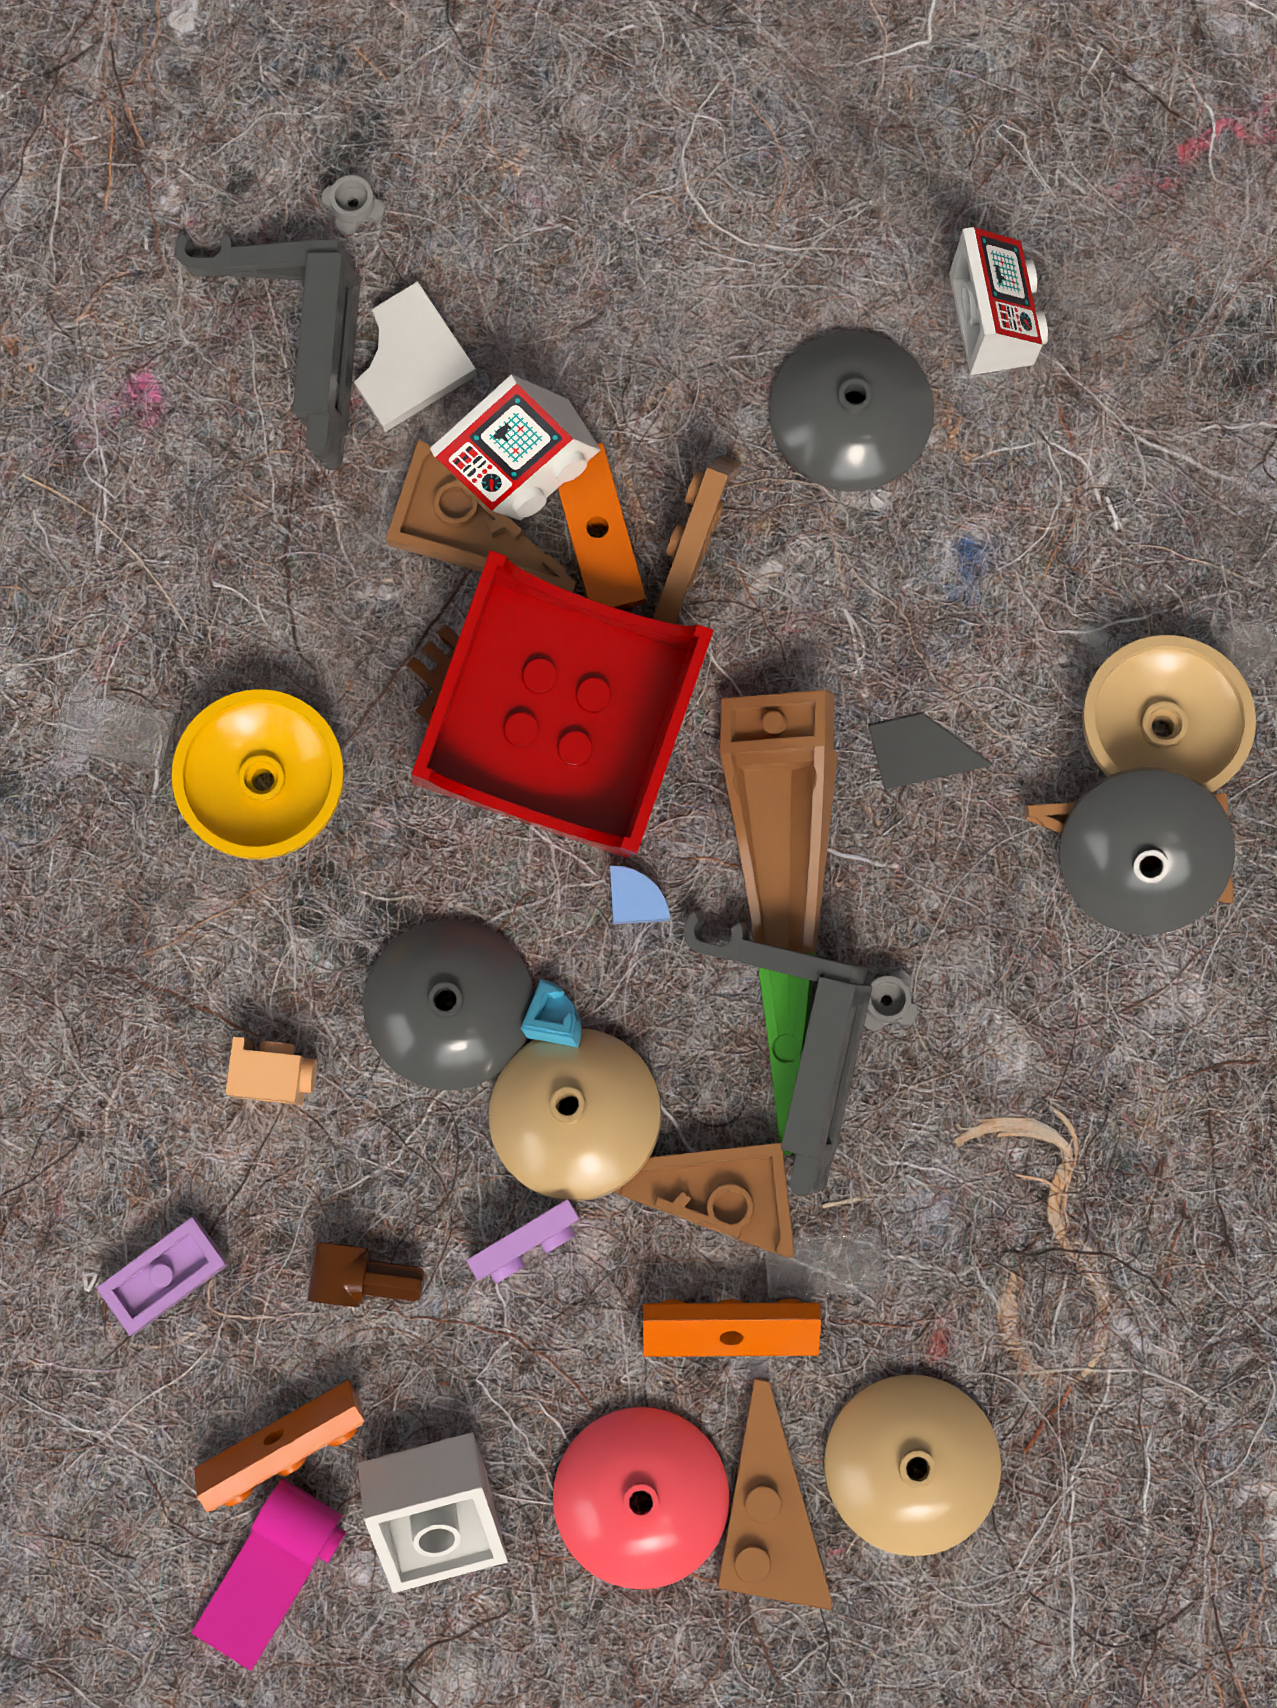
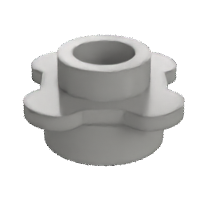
[322,173,385,235]
[864,970,918,1032]

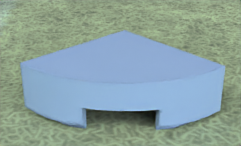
[610,866,670,925]

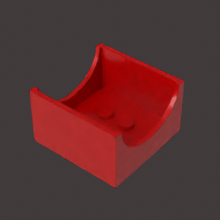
[411,550,714,858]

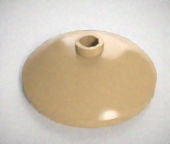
[1082,635,1256,793]
[489,1028,662,1201]
[824,1374,1001,1556]

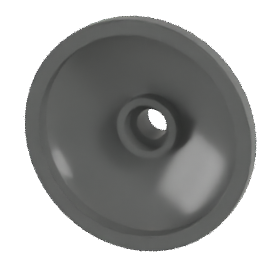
[769,331,934,492]
[1059,767,1235,935]
[363,919,534,1091]

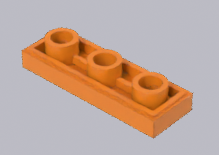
[557,443,646,610]
[643,1299,821,1357]
[194,1379,365,1512]

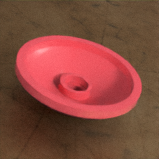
[553,1407,730,1589]

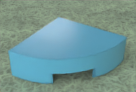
[521,979,582,1047]

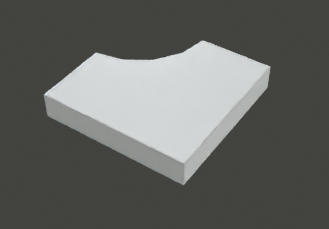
[354,281,477,432]

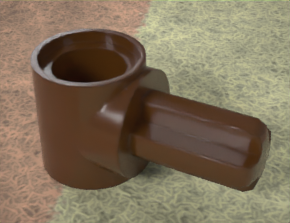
[307,1242,425,1307]

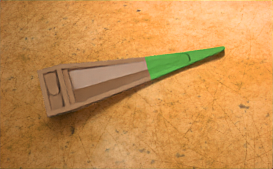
[720,690,838,1156]

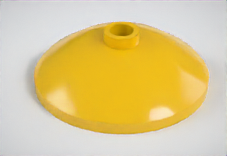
[172,689,345,860]

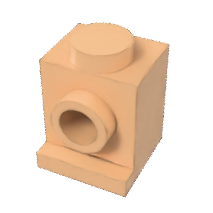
[225,1037,317,1105]

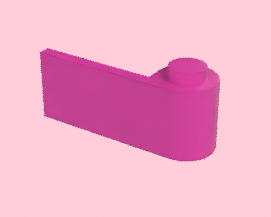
[191,1478,347,1671]

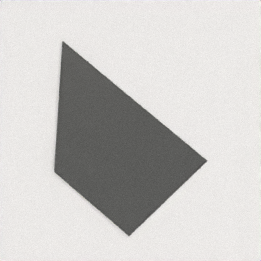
[869,714,993,790]

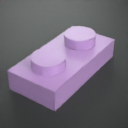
[466,1199,580,1284]
[96,1217,229,1336]

